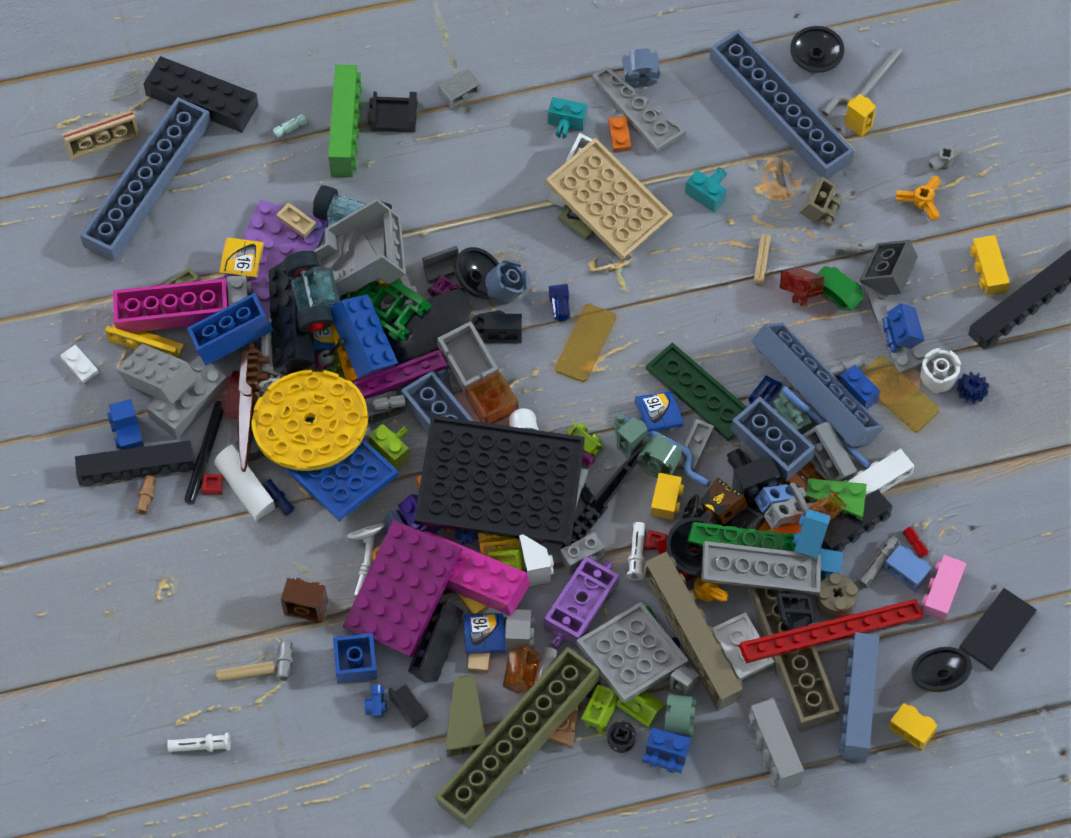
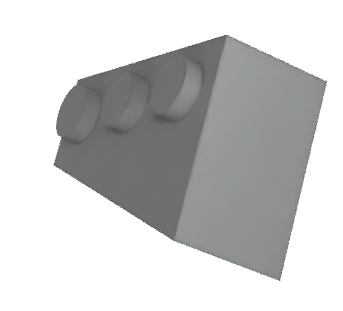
[803,421,857,481]

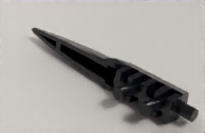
[560,443,646,549]

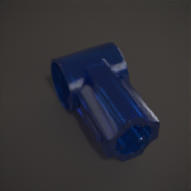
[549,284,570,322]

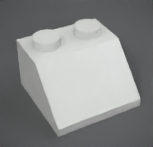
[519,535,554,586]

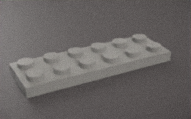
[702,541,821,595]

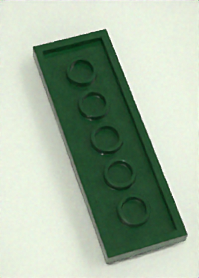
[646,342,747,441]

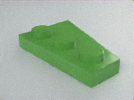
[806,479,867,521]

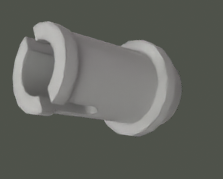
[835,241,858,256]

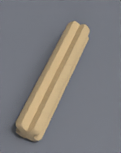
[754,234,771,284]
[216,661,276,682]

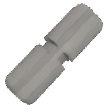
[373,395,406,410]

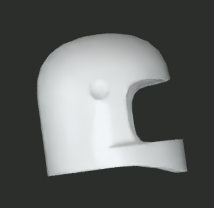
[509,408,539,430]

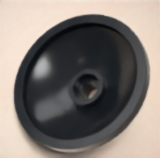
[790,26,844,73]
[454,247,499,299]
[666,517,714,576]
[912,647,972,692]

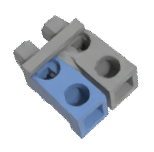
[755,483,815,529]

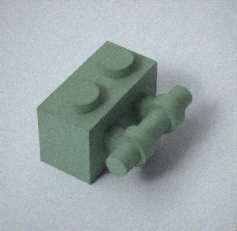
[772,392,812,435]
[614,413,648,458]

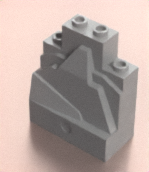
[310,198,406,296]

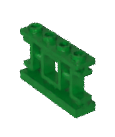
[344,280,431,341]

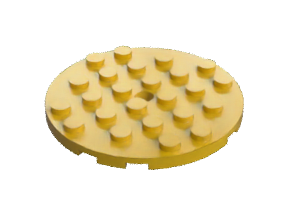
[251,370,368,471]

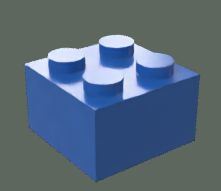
[333,633,377,683]

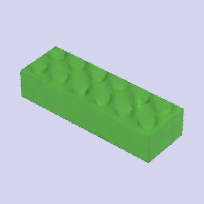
[328,64,362,177]

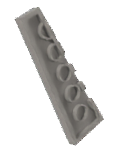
[592,66,686,153]
[861,283,928,376]

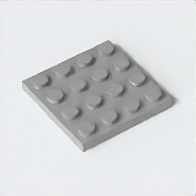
[576,602,689,704]

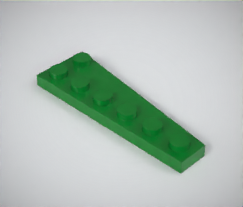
[688,522,796,552]

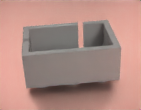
[437,321,498,393]

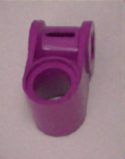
[427,275,461,297]

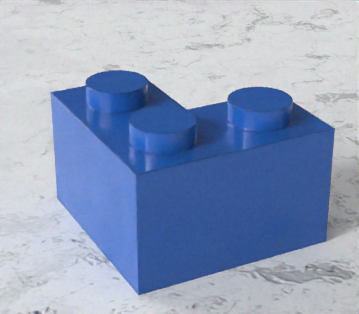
[107,399,144,450]

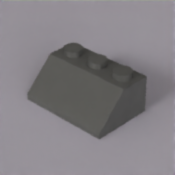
[860,240,918,295]

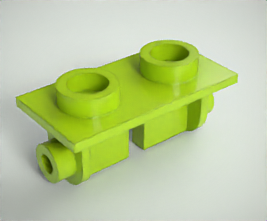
[566,421,606,456]

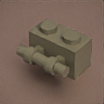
[799,176,842,226]

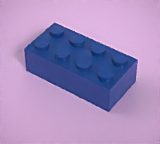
[187,293,274,365]
[330,294,398,379]

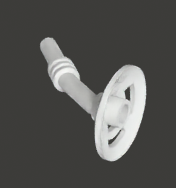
[347,523,385,597]

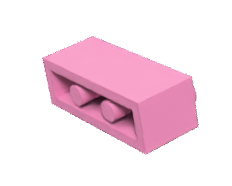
[921,555,967,621]

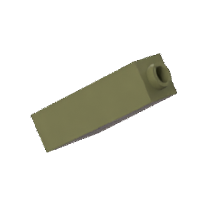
[446,675,486,757]

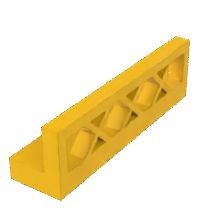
[105,324,185,359]

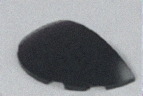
[384,288,471,366]

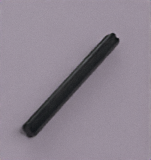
[184,400,225,504]

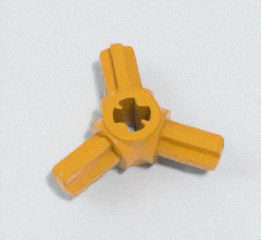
[896,176,941,221]
[691,576,728,602]

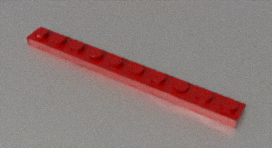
[739,599,924,664]

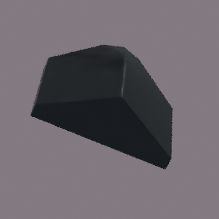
[776,593,815,630]

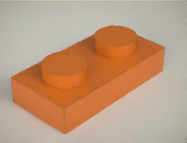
[608,116,631,153]

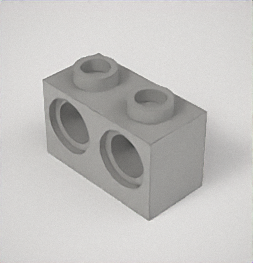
[560,532,604,575]

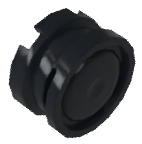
[607,721,636,753]

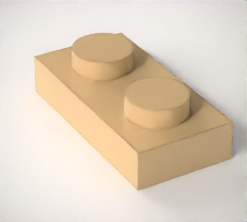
[276,202,317,238]

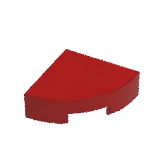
[643,530,667,550]

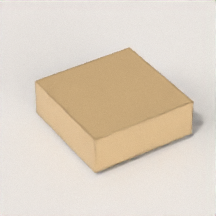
[468,653,490,673]

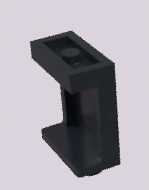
[368,91,418,132]

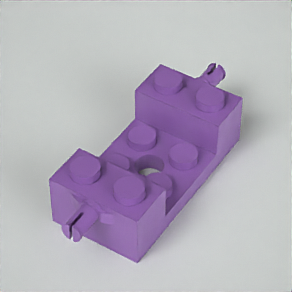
[544,556,619,649]

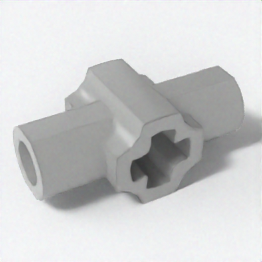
[928,144,964,172]

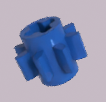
[455,530,478,545]

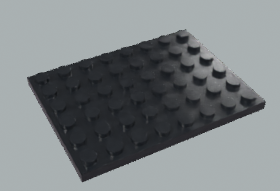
[414,415,585,546]

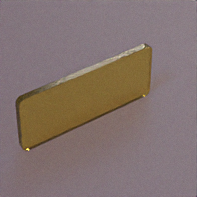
[555,304,616,382]
[863,356,939,432]

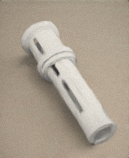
[626,522,645,581]
[168,733,231,753]

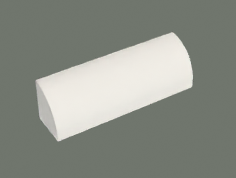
[214,444,275,521]

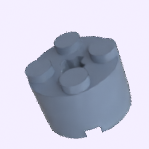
[622,49,660,87]
[485,259,529,303]

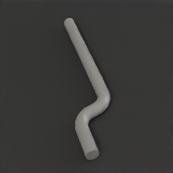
[822,47,903,116]

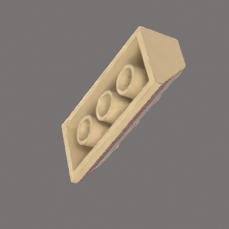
[62,110,140,160]

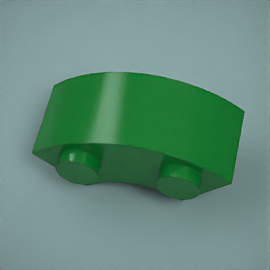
[810,266,865,311]

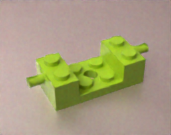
[368,424,410,470]

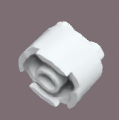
[920,348,961,394]

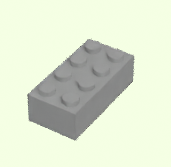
[117,344,198,404]
[146,355,229,439]
[747,698,804,793]

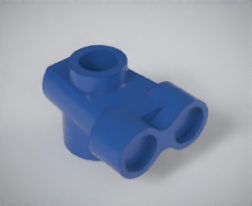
[365,685,387,718]

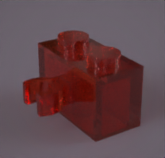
[779,267,825,306]

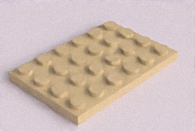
[544,138,673,260]

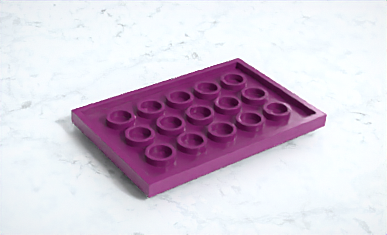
[342,520,463,657]

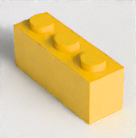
[969,235,1010,296]

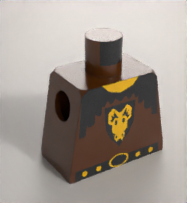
[700,477,748,524]

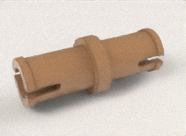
[135,476,156,515]

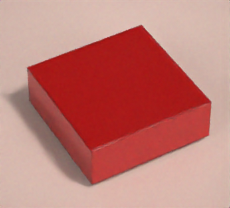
[202,474,223,495]

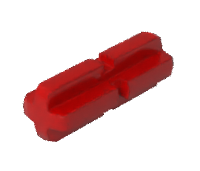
[903,527,929,558]

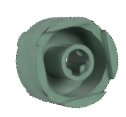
[637,434,683,478]
[664,694,697,737]

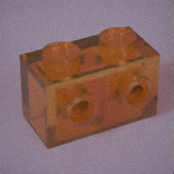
[809,491,847,522]
[502,646,540,694]

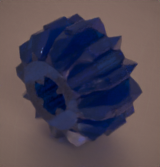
[956,371,989,405]

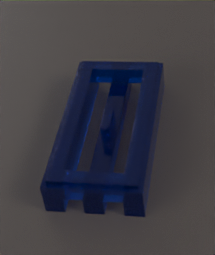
[748,375,782,404]

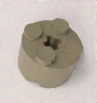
[816,573,858,620]

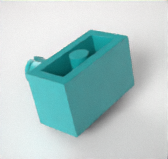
[548,97,588,139]
[685,167,727,213]

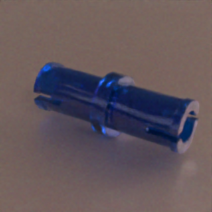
[262,479,295,516]

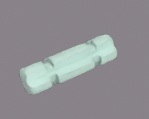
[273,114,307,138]

